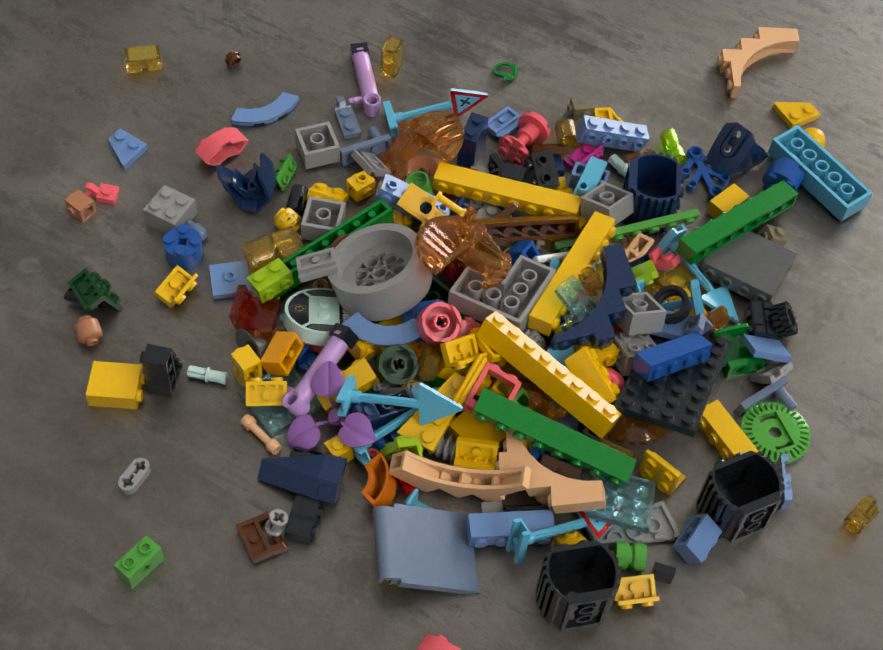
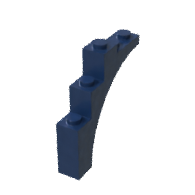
[550,243,637,351]

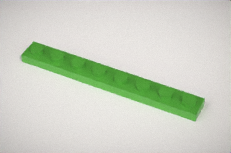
[552,208,700,253]

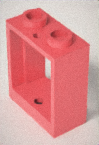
[462,362,522,428]

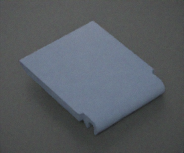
[372,503,479,594]

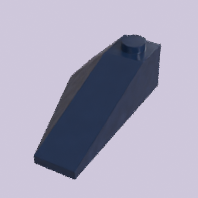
[257,453,347,504]

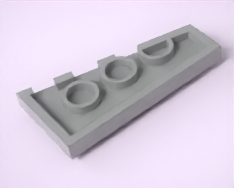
[586,501,680,546]

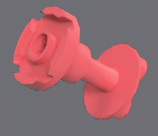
[497,111,551,166]

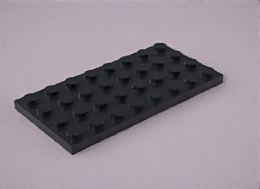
[614,333,732,438]

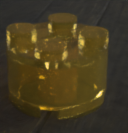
[242,235,279,273]

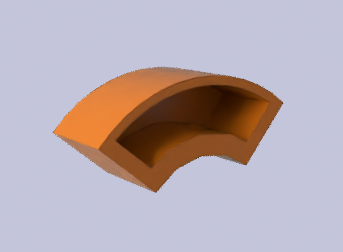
[361,452,397,508]

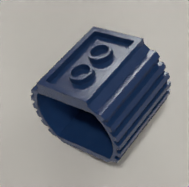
[620,152,684,236]

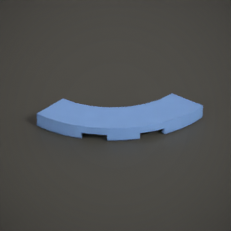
[231,92,299,126]
[342,311,421,347]

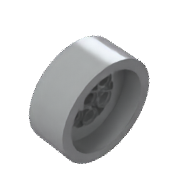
[328,223,432,321]

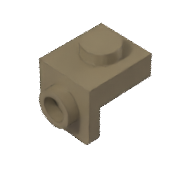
[567,98,595,122]
[756,224,788,246]

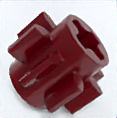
[441,261,463,283]

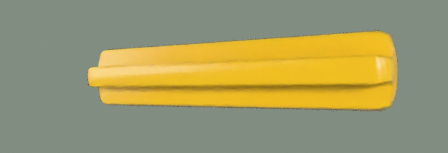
[452,354,487,405]

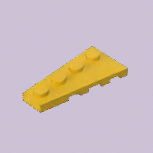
[397,372,464,453]

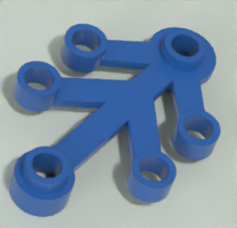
[681,146,730,200]

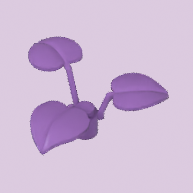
[287,361,377,449]

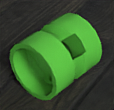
[406,171,435,195]
[613,541,647,572]

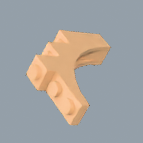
[717,27,799,98]
[496,431,606,514]
[389,450,531,502]

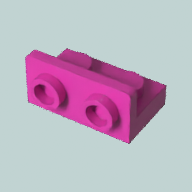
[563,143,604,171]

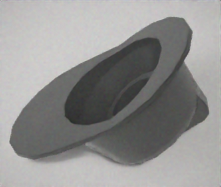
[235,329,269,360]

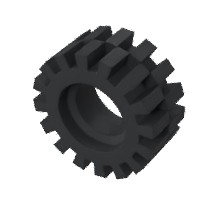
[770,301,798,339]

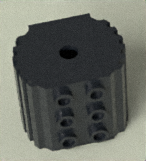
[696,451,785,543]
[536,540,621,631]

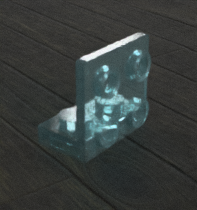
[555,275,597,332]

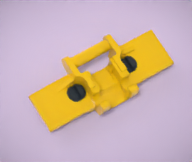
[397,182,479,255]

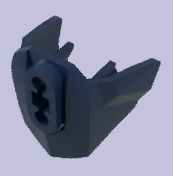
[707,122,768,174]
[216,153,276,213]

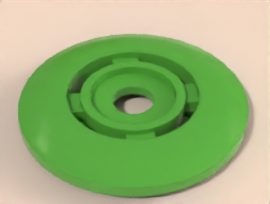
[740,402,811,464]

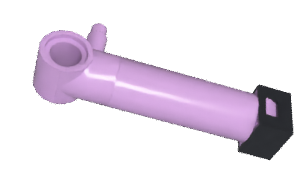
[348,42,381,117]
[282,323,360,418]

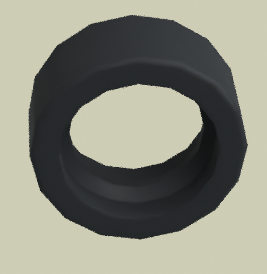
[653,285,691,324]

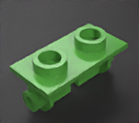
[274,153,297,192]

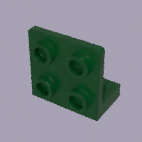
[68,268,122,313]

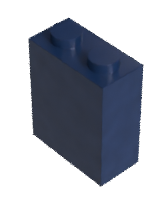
[457,112,489,168]

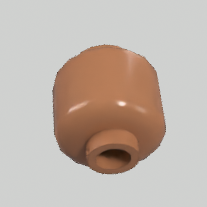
[73,315,103,346]

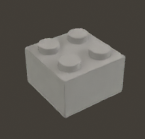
[295,121,340,169]
[580,181,633,225]
[143,185,197,233]
[301,196,346,241]
[615,292,667,336]

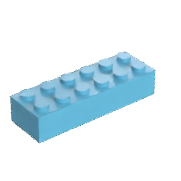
[768,125,873,222]

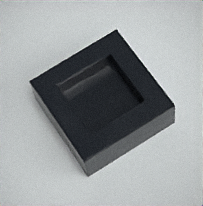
[651,562,676,584]

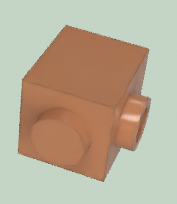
[65,189,97,223]

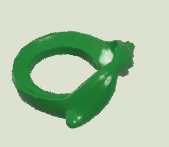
[493,62,518,81]

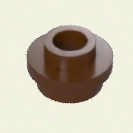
[225,51,242,67]

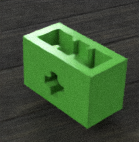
[114,535,165,589]

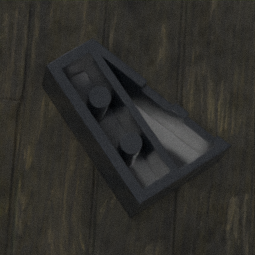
[140,344,183,398]

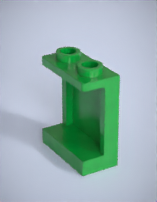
[711,323,766,379]

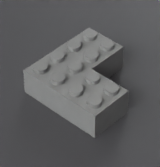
[448,255,556,332]

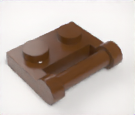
[236,512,289,564]

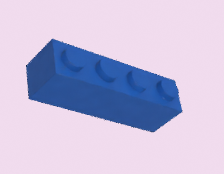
[632,331,712,382]

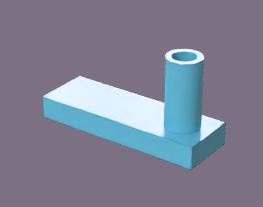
[573,156,608,208]

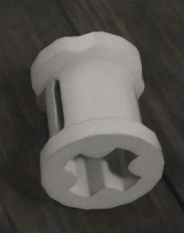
[265,509,288,537]

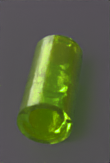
[660,129,687,165]

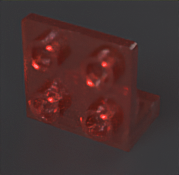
[229,285,281,331]

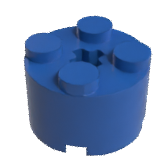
[762,157,805,191]
[163,224,203,270]

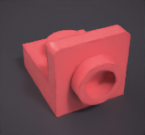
[649,246,681,270]

